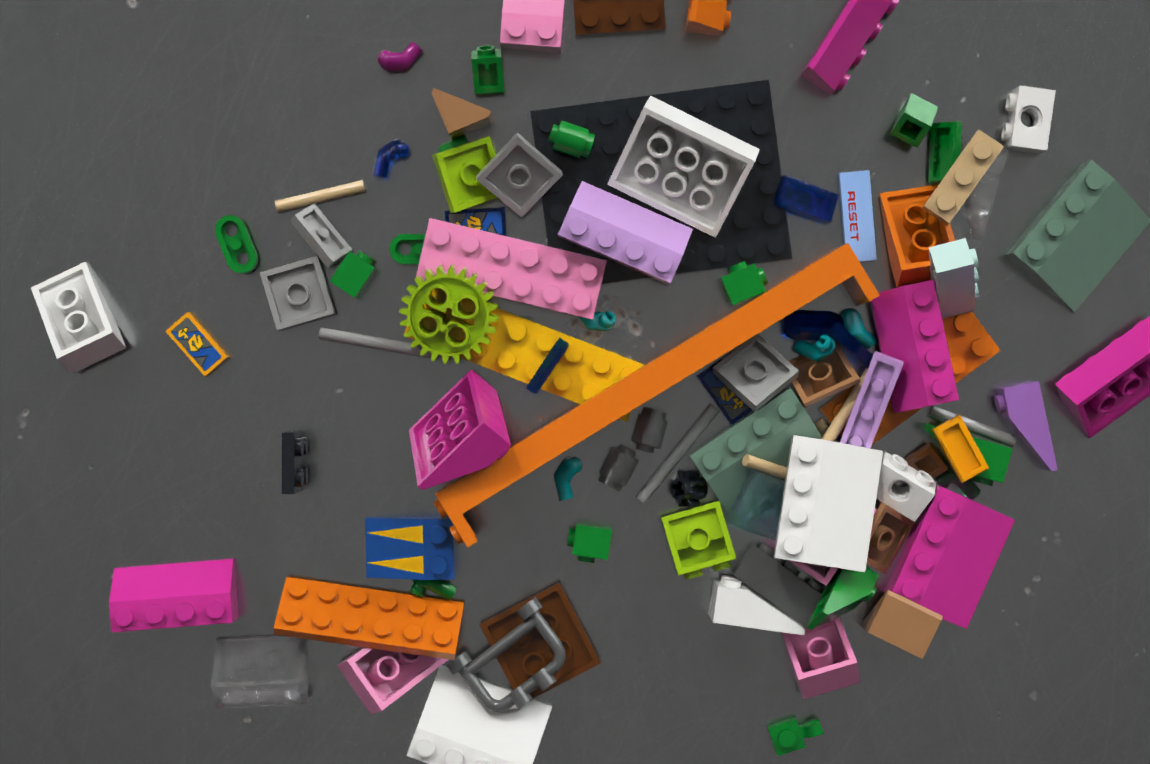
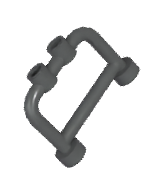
[446,597,566,712]

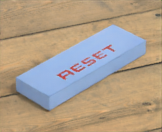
[838,170,877,262]

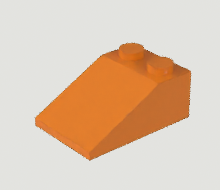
[879,184,955,287]

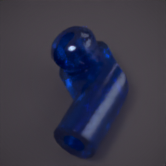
[372,139,409,179]

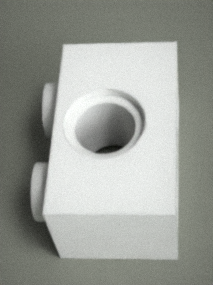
[1001,85,1056,154]
[876,451,936,522]

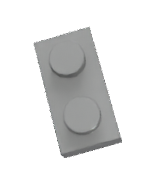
[290,203,352,268]

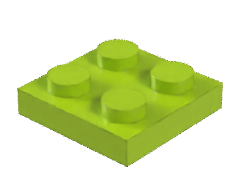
[432,136,498,213]

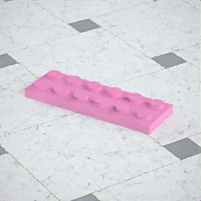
[416,218,607,319]

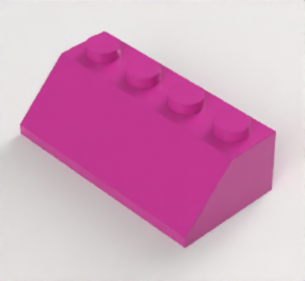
[800,0,900,95]
[870,280,959,413]
[1055,316,1150,439]
[109,558,239,633]

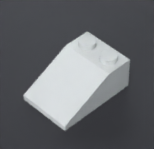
[31,262,126,374]
[708,575,805,635]

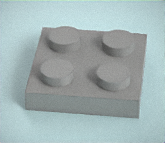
[476,133,563,218]
[260,256,336,331]
[712,334,799,412]

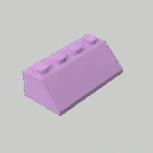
[558,181,693,285]

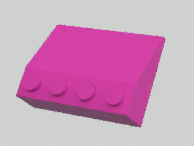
[409,369,511,490]
[884,485,1015,629]

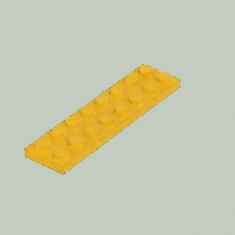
[403,288,644,422]

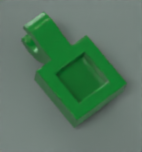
[768,716,824,756]

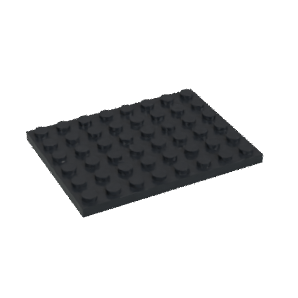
[530,80,792,284]

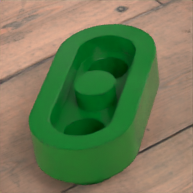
[215,215,258,274]
[389,234,426,265]

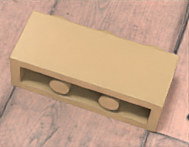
[922,129,1004,226]

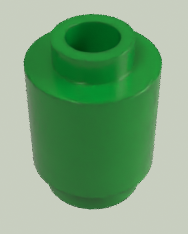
[548,120,595,158]

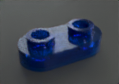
[782,310,844,341]

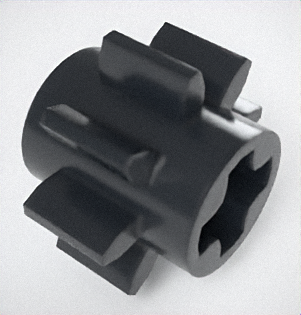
[670,471,708,507]

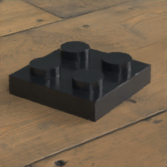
[282,430,308,494]

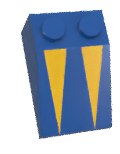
[365,516,456,580]

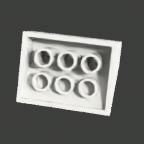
[607,96,760,238]
[773,435,883,572]
[406,665,552,764]

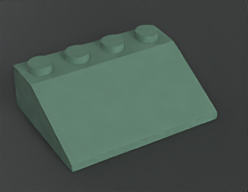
[1005,160,1150,313]
[688,388,822,529]

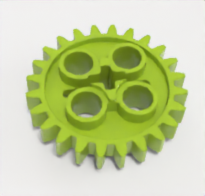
[399,265,499,364]

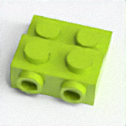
[661,501,737,580]

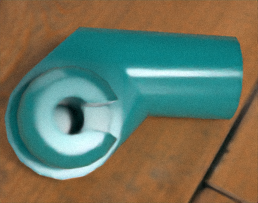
[840,308,876,349]
[578,311,616,331]
[794,335,835,362]
[554,457,582,501]

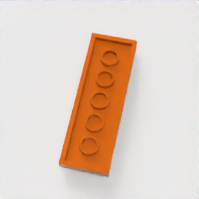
[818,311,1001,445]
[273,577,464,660]

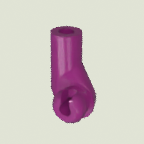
[377,41,423,72]

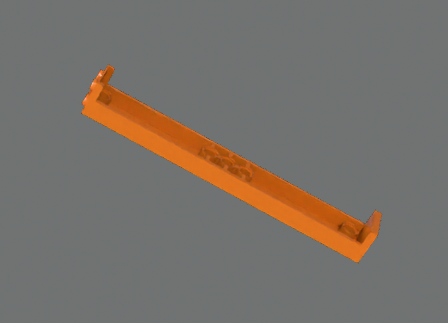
[433,243,880,548]

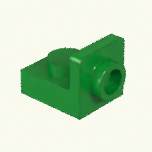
[471,45,505,94]

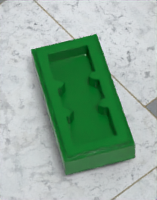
[928,121,962,184]

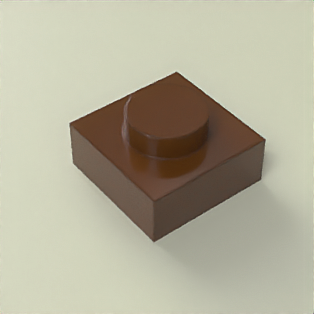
[906,442,949,479]

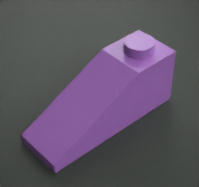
[994,381,1058,471]

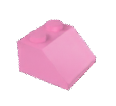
[782,617,861,700]

